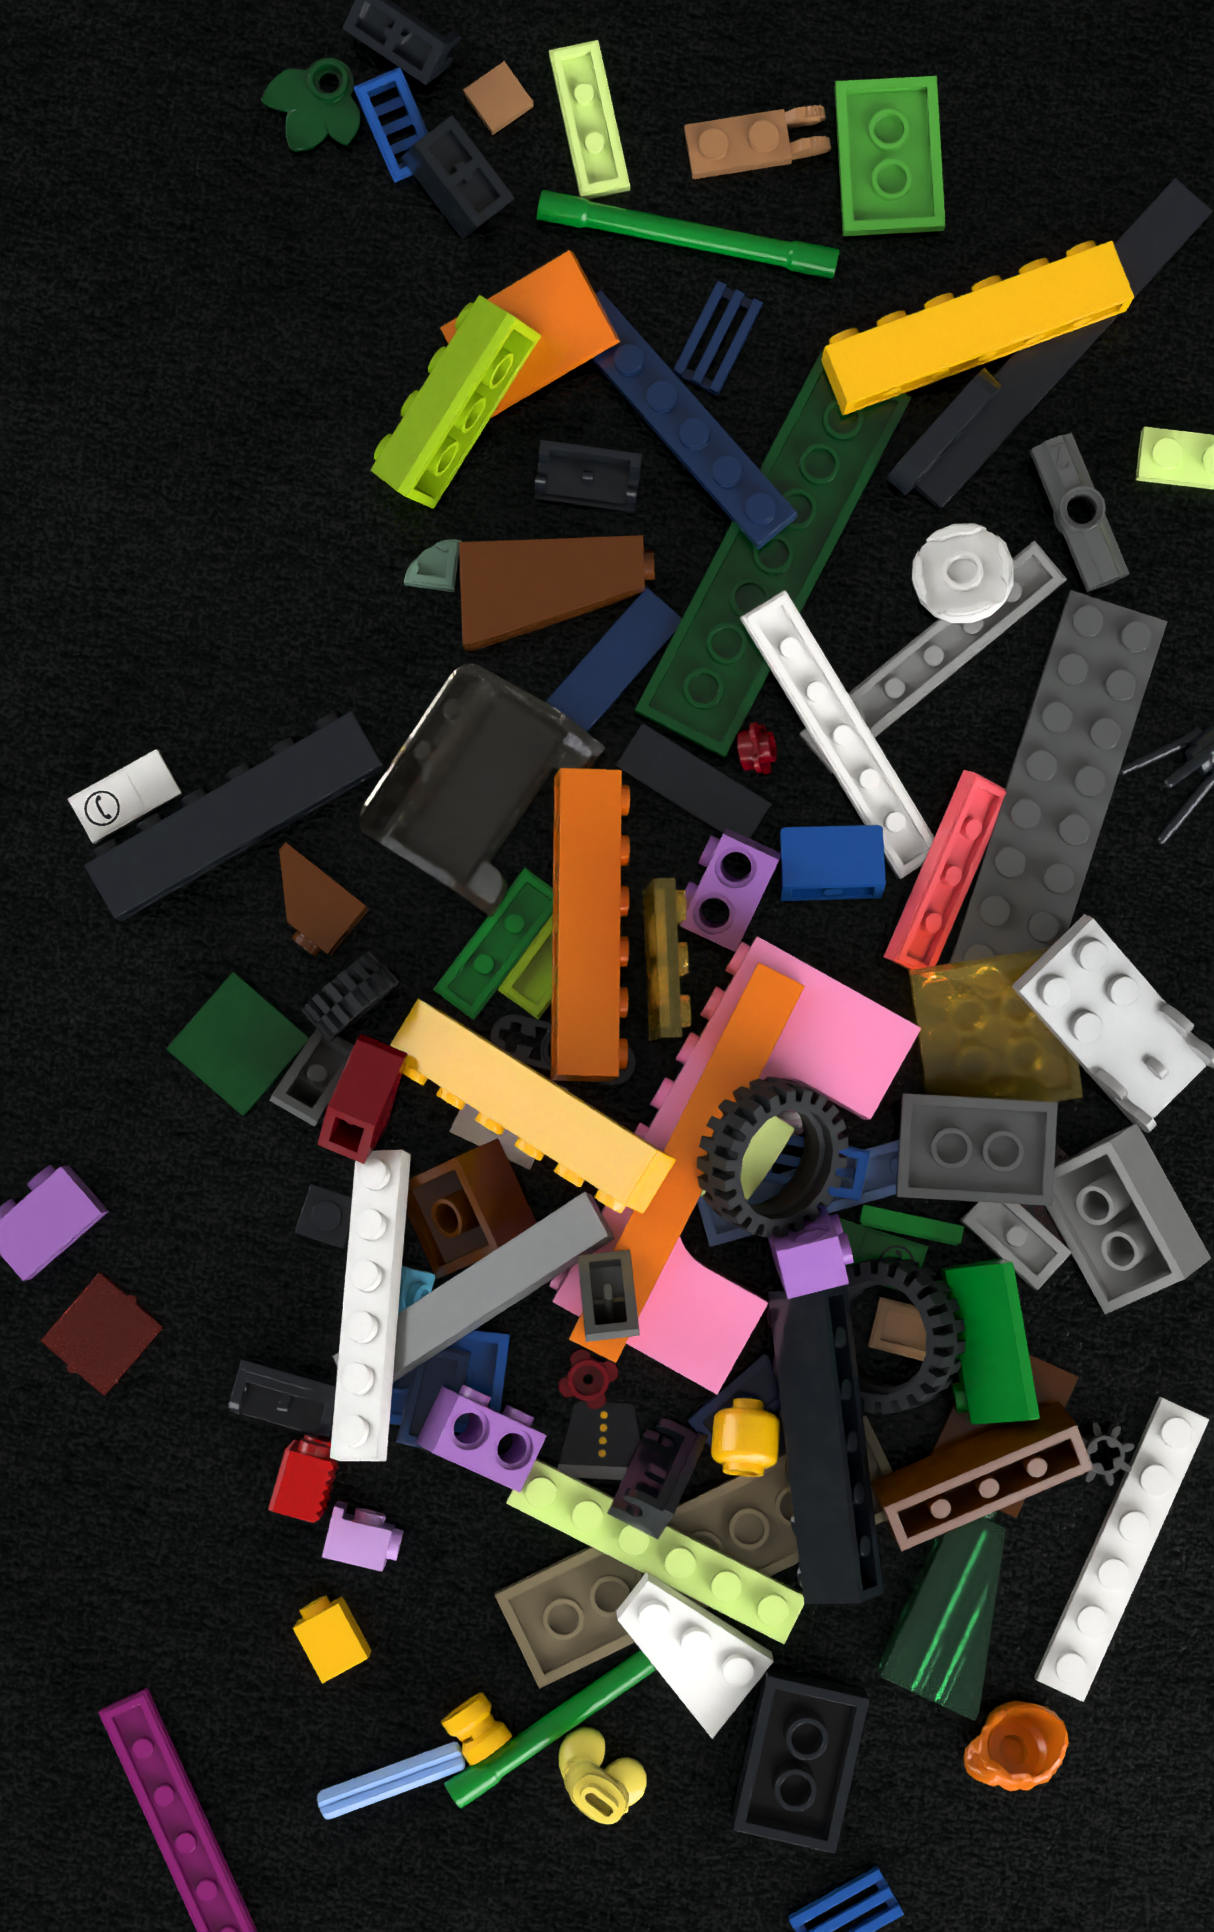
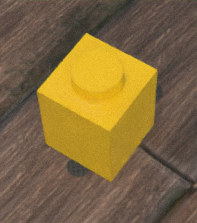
[293,1595,372,1683]

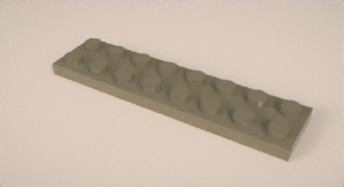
[495,1413,893,1689]

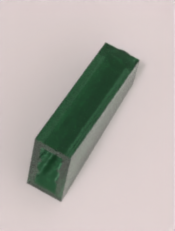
[876,1511,1006,1721]

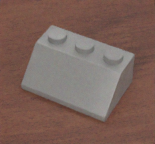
[1046,1123,1211,1314]

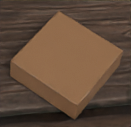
[463,61,534,135]

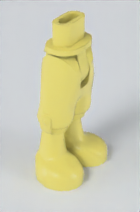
[558,1726,646,1824]

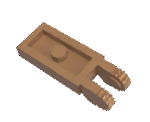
[684,105,831,179]

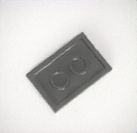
[895,1093,1058,1206]

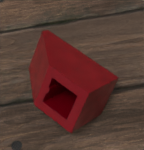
[317,1034,408,1164]

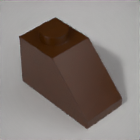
[279,842,369,956]

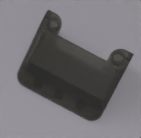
[359,663,605,917]

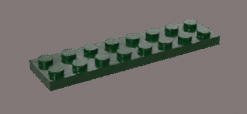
[635,351,912,758]

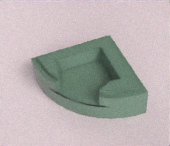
[404,539,461,592]

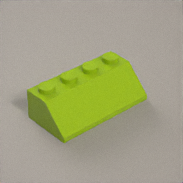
[371,295,542,509]

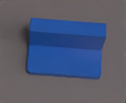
[780,825,886,901]

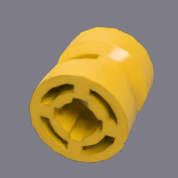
[441,1692,512,1766]

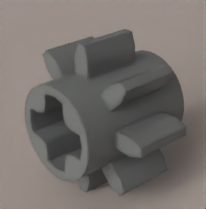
[1081,1420,1135,1486]

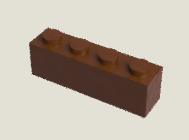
[871,1401,1093,1551]

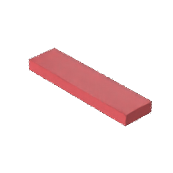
[884,770,1006,978]

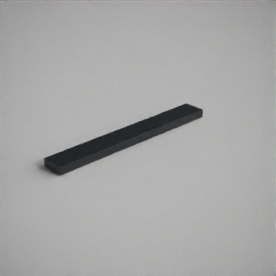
[914,178,1213,511]

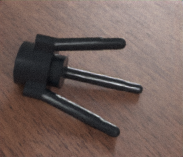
[1119,723,1214,845]

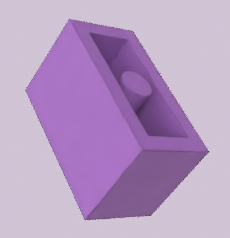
[0,1165,109,1281]

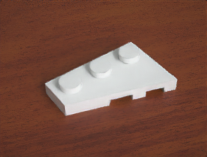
[616,1572,774,1739]

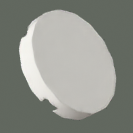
[912,523,1014,623]

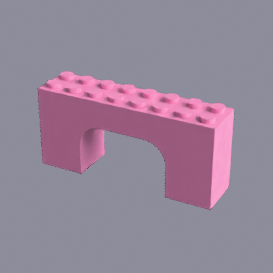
[549,936,921,1394]

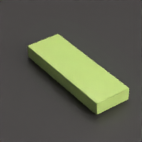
[549,40,630,200]

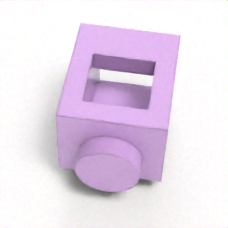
[322,1501,404,1572]

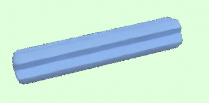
[317,1742,466,1819]

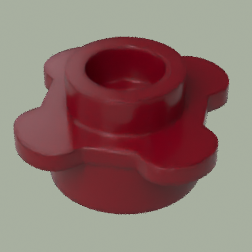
[737,722,777,774]
[559,1349,618,1409]

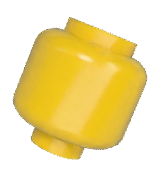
[711,1398,780,1477]

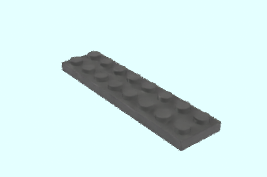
[944,590,1167,1003]

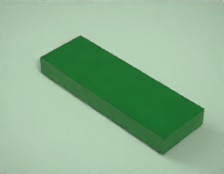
[433,868,553,1020]

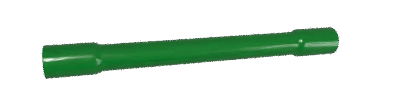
[537,189,840,279]
[444,1649,657,1809]

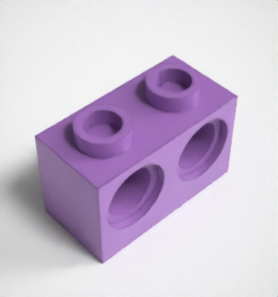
[677,828,781,952]
[768,1204,854,1299]
[415,1385,547,1492]

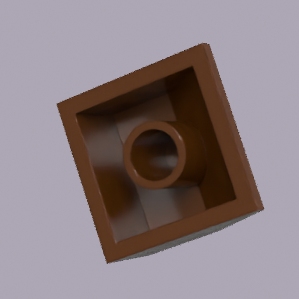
[406,1138,537,1279]

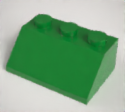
[934,1258,1040,1425]

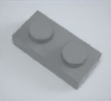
[959,1202,1072,1290]

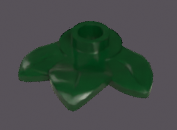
[262,58,361,152]

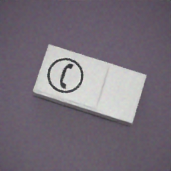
[68,749,183,844]

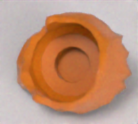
[964,1700,1069,1791]

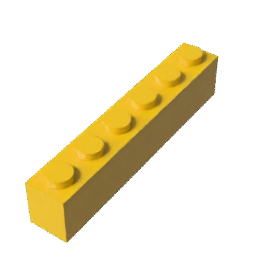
[821,241,1134,415]
[389,999,676,1214]

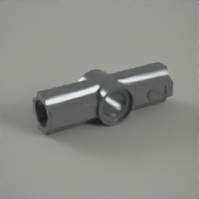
[1030,433,1129,592]

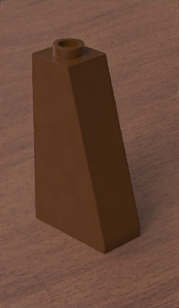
[459,535,655,651]

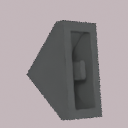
[578,1250,640,1342]

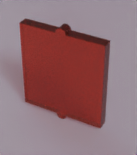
[41,1272,164,1396]

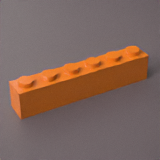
[551,768,630,1082]

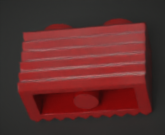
[268,1434,339,1523]

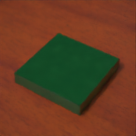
[166,972,310,1116]

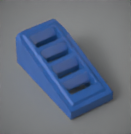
[353,67,428,183]

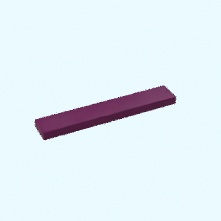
[98,1688,258,1932]

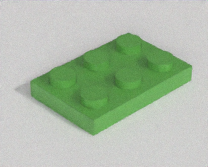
[834,76,945,236]

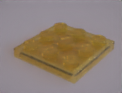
[643,878,691,1041]
[909,947,1083,1102]

